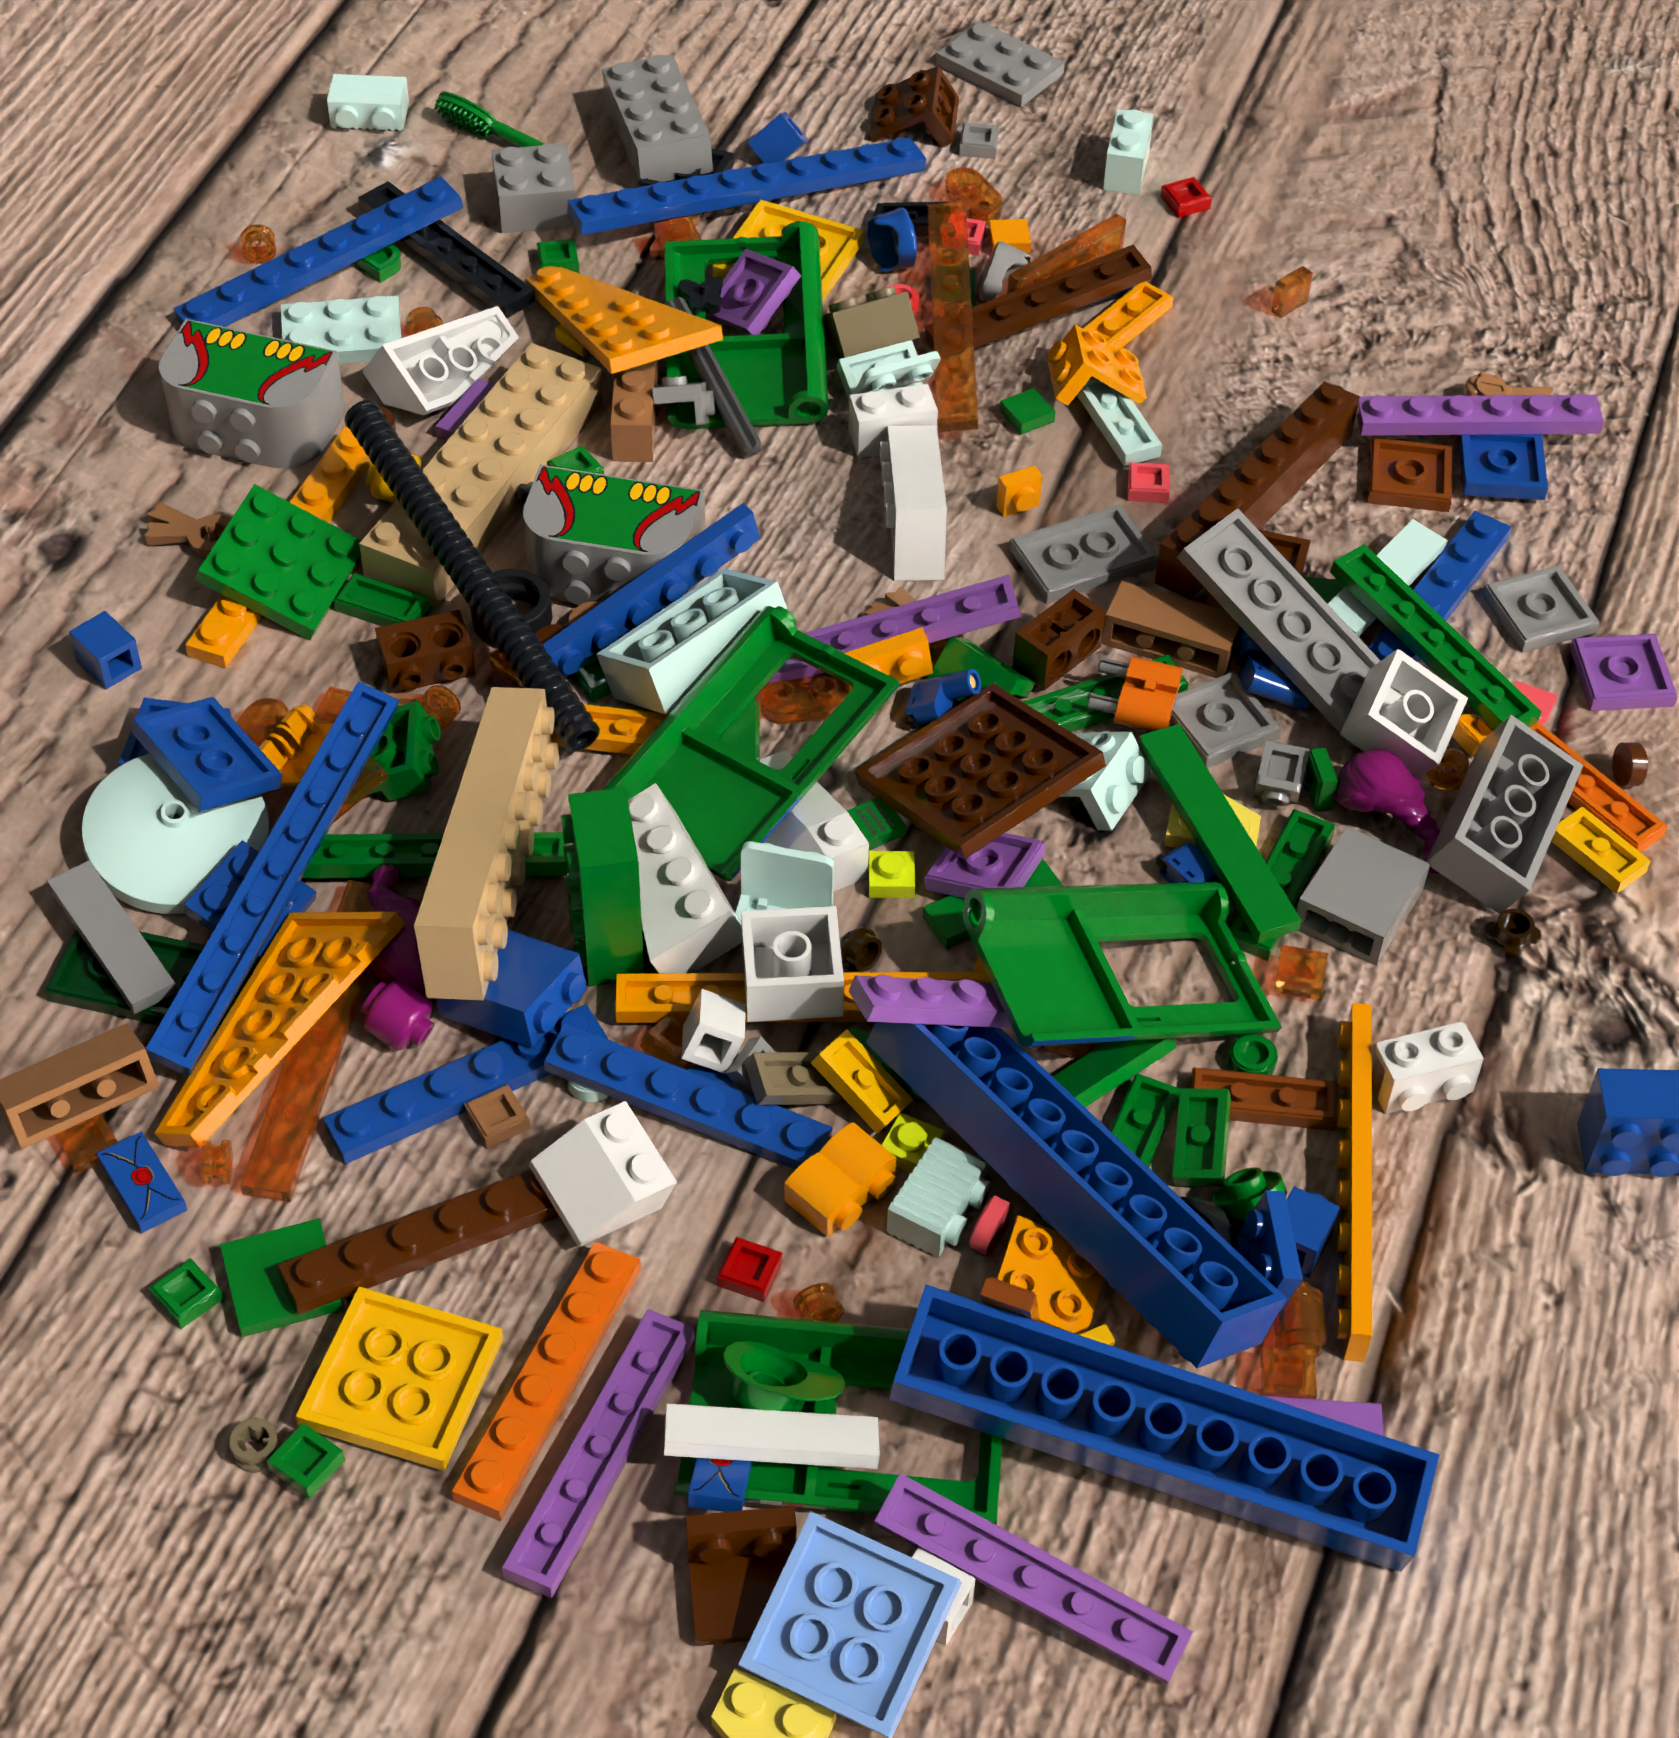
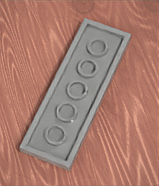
[1177,508,1380,748]

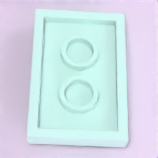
[281,296,402,364]

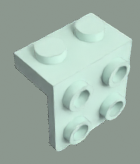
[836,340,941,399]
[1060,731,1152,831]
[735,841,835,922]

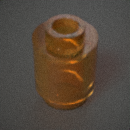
[1273,1281,1327,1362]

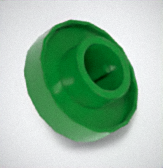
[1212,1167,1288,1224]

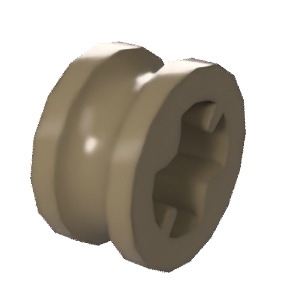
[229,1418,280,1473]

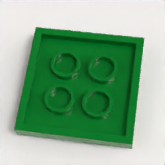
[195,484,362,641]

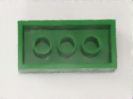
[561,787,644,986]

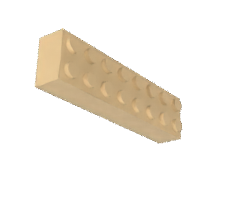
[359,343,603,608]
[414,687,559,1001]

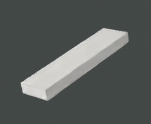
[664,1404,880,1469]

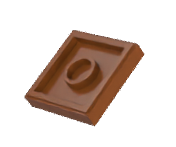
[1367,438,1453,512]

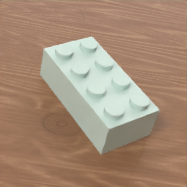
[597,568,787,714]

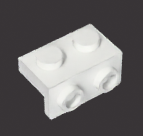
[1375,1022,1484,1114]

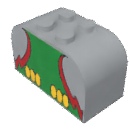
[159,319,346,468]
[523,464,705,615]

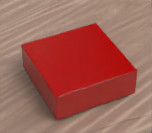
[1160,177,1212,218]
[717,1237,783,1302]

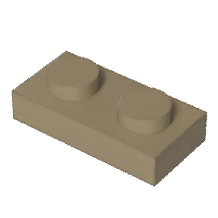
[744,1052,843,1105]

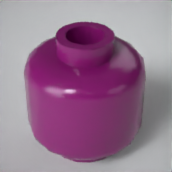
[361,980,435,1051]

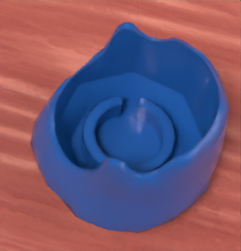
[867,207,917,272]

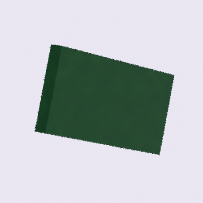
[44,930,259,1037]

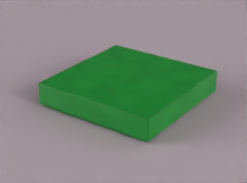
[220,1218,343,1337]

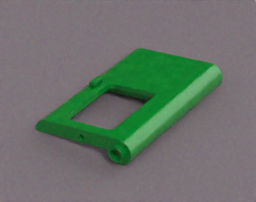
[665,221,828,429]

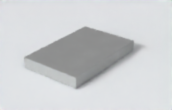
[1009,504,1158,604]

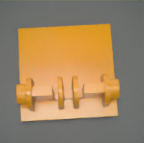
[259,704,334,787]
[997,1215,1104,1335]

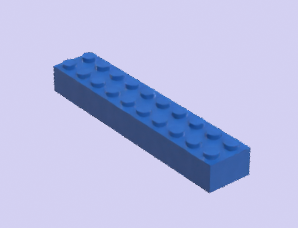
[866,1022,1287,1368]
[890,1285,1440,1572]

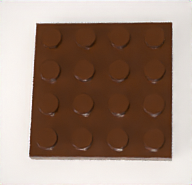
[855,683,1106,860]

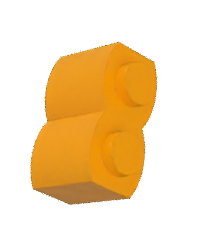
[784,1122,896,1237]

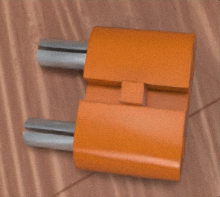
[1087,656,1183,732]

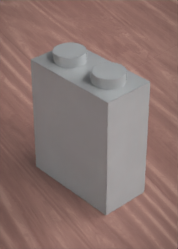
[1297,826,1430,966]

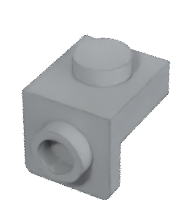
[652,376,715,425]
[1254,740,1310,806]

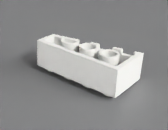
[880,425,947,581]
[628,783,742,973]

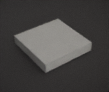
[1482,565,1600,653]
[1170,671,1281,768]

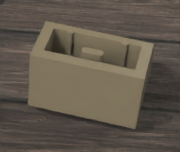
[823,286,920,360]

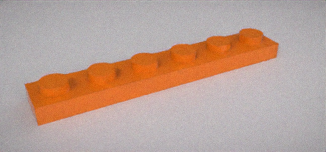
[452,1241,641,1521]

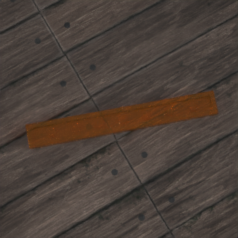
[928,202,979,432]
[240,880,393,1202]

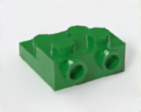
[346,700,441,801]

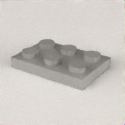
[936,21,1065,107]

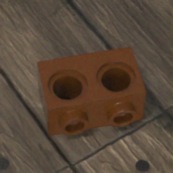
[1012,589,1106,691]
[375,609,475,693]

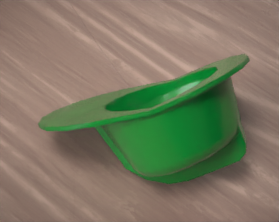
[723,1341,845,1412]

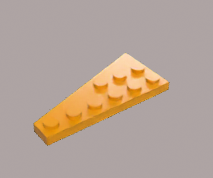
[525,266,723,374]
[154,912,406,1147]

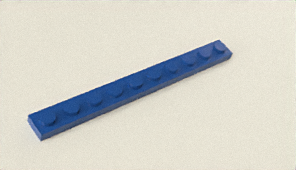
[567,138,926,235]
[146,681,399,1077]

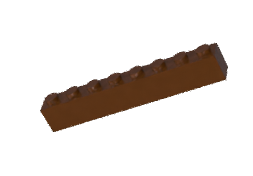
[1155,381,1360,600]

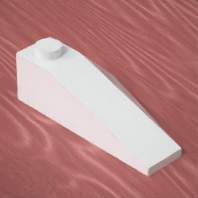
[362,306,519,415]
[760,750,869,891]

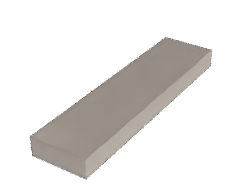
[47,861,178,1014]

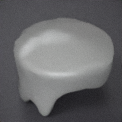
[979,241,1031,301]

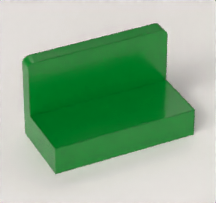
[928,636,1035,703]

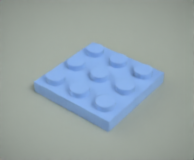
[738,1511,962,1738]

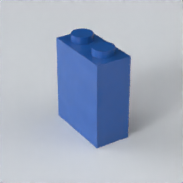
[436,930,587,1048]

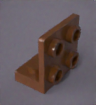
[869,66,959,148]
[685,1506,797,1646]

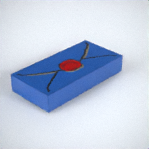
[96,1131,187,1233]
[688,1458,753,1512]

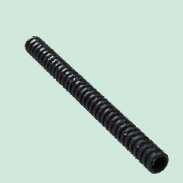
[344,400,600,752]

